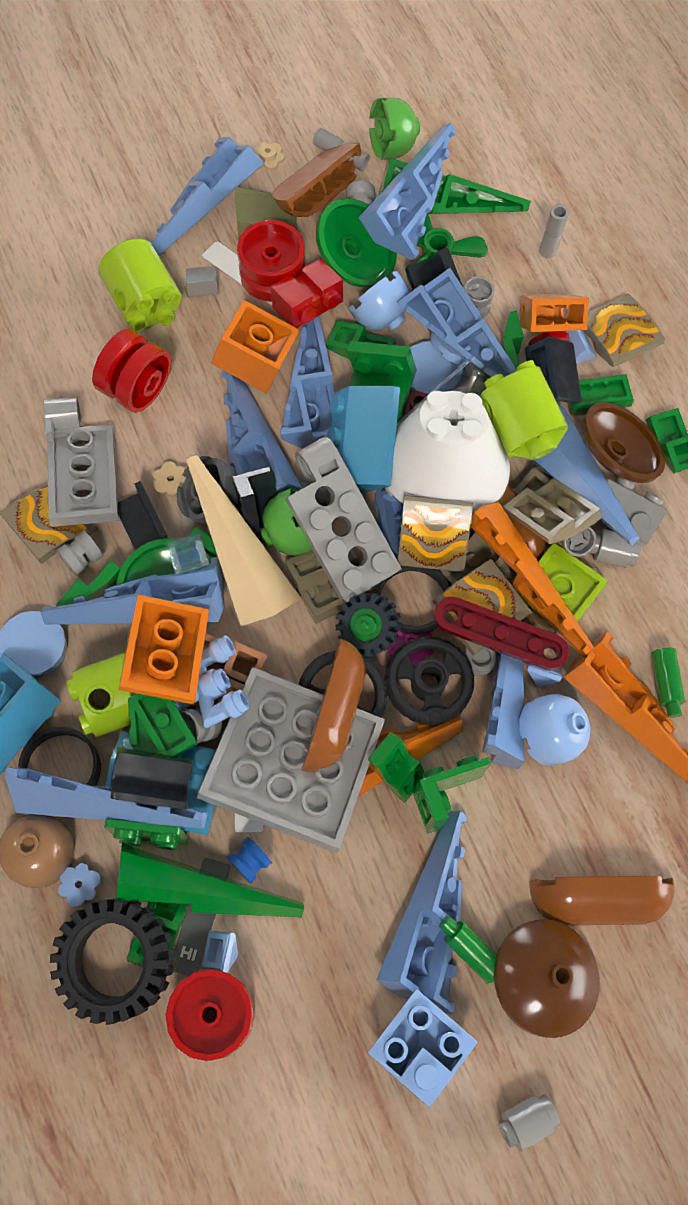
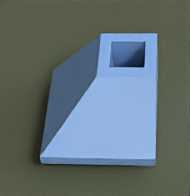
[368,989,478,1108]

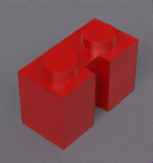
[270,258,343,328]

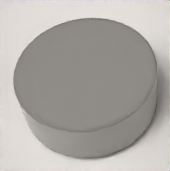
[464,648,498,677]

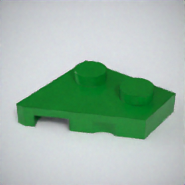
[128,693,198,757]

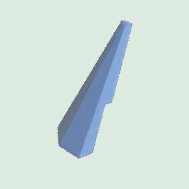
[359,123,456,259]
[151,137,264,256]
[397,268,515,377]
[530,406,640,546]
[40,556,225,625]
[482,621,524,769]
[5,767,208,828]
[376,811,467,1014]

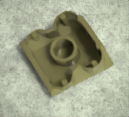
[234,187,297,239]

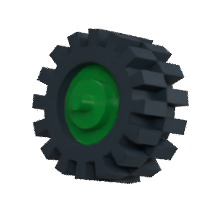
[335,593,402,657]

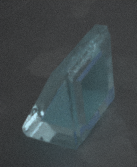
[166,533,209,575]

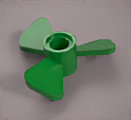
[407,213,488,283]

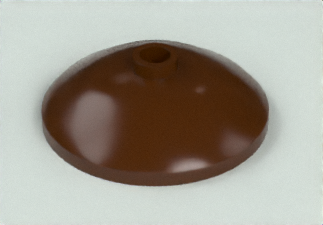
[582,402,665,483]
[494,919,600,1038]

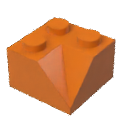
[211,300,299,393]

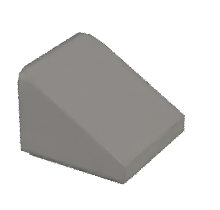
[186,266,219,297]

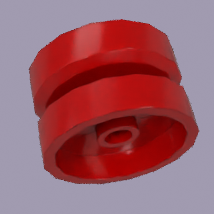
[237,220,305,302]
[92,328,172,413]
[165,969,255,1061]

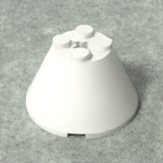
[385,391,510,519]

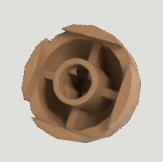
[0,814,74,888]

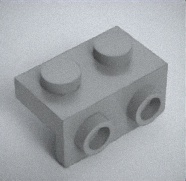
[607,477,667,544]

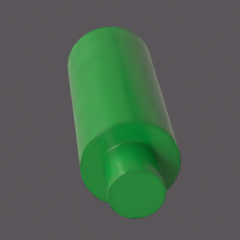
[651,647,686,718]
[439,916,496,984]

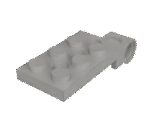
[44,397,119,527]
[285,436,402,603]

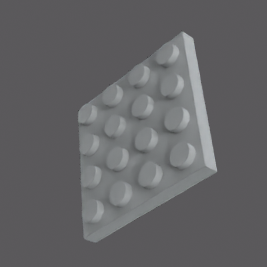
[197,667,385,853]

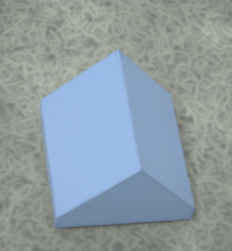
[566,330,596,364]

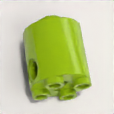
[98,239,182,332]
[480,360,568,460]
[66,652,136,738]

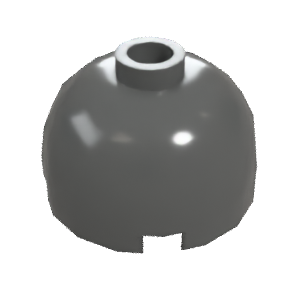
[177,456,238,524]

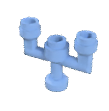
[174,635,250,728]

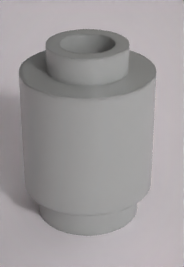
[589,529,641,568]
[499,1094,560,1152]

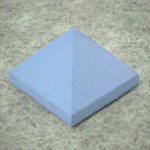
[527,664,563,688]
[202,931,238,973]

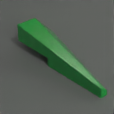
[378,158,531,214]
[116,844,304,918]

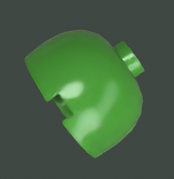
[369,98,420,160]
[260,488,313,556]

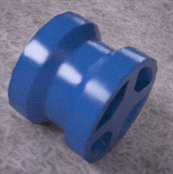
[226,836,272,884]

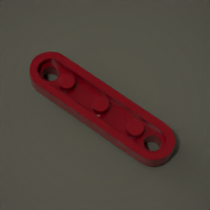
[434,597,569,671]

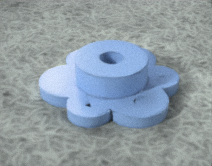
[58,863,101,907]

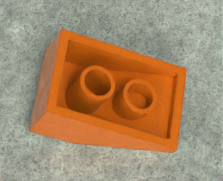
[118,594,209,704]

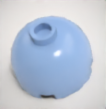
[349,271,410,331]
[519,694,590,766]

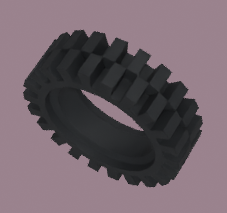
[50,899,175,1025]

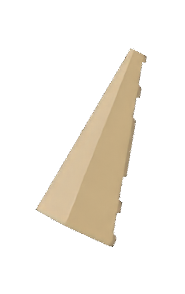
[186,454,301,626]

